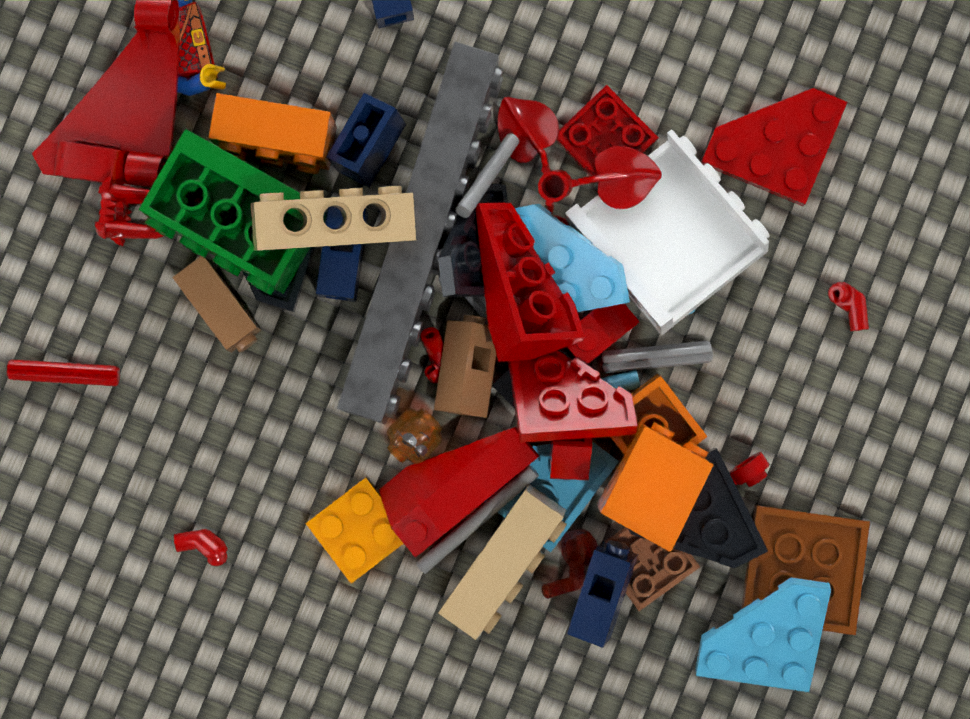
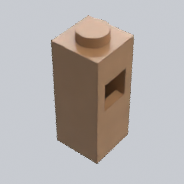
[172,256,261,353]
[434,315,496,418]

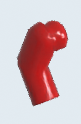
[828,282,869,331]
[421,327,444,384]
[174,529,228,567]

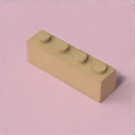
[438,484,567,640]

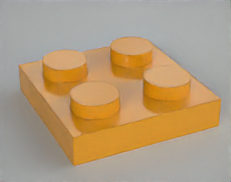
[305,477,404,584]

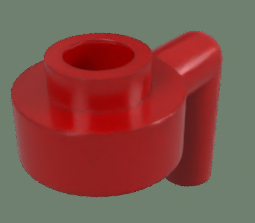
[729,452,770,487]

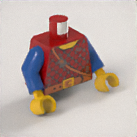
[177,0,226,96]

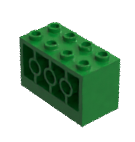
[139,129,327,295]

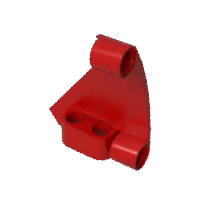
[32,0,180,188]

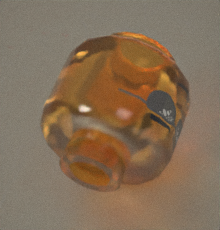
[386,407,443,464]

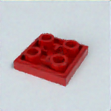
[556,85,659,184]

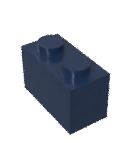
[326,93,407,188]

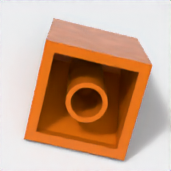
[597,422,714,552]

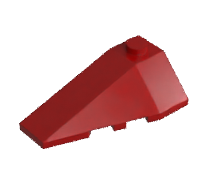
[475,203,586,362]
[379,426,539,558]

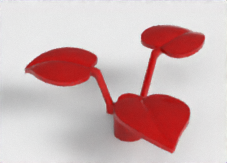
[498,97,662,226]

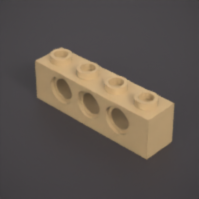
[251,186,416,251]

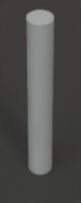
[456,134,519,218]

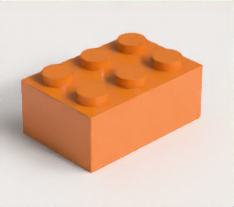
[208,93,337,174]

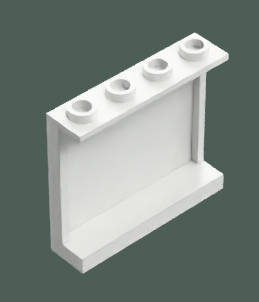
[565,129,770,336]

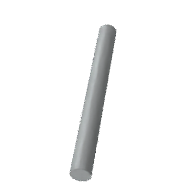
[416,465,539,574]

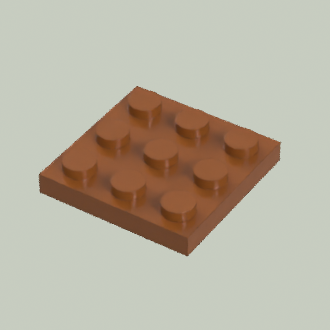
[741,505,870,635]

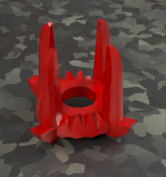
[95,176,164,246]

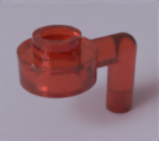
[542,528,598,599]

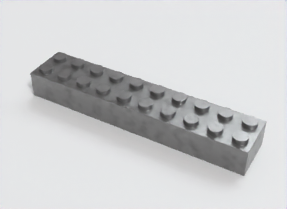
[337,42,503,425]

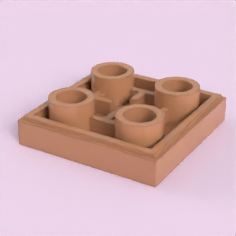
[594,527,700,611]

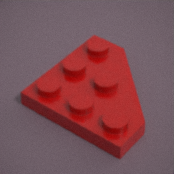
[701,88,848,206]
[508,350,638,443]

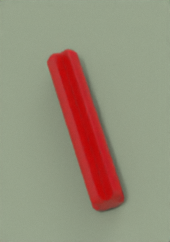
[7,359,120,386]

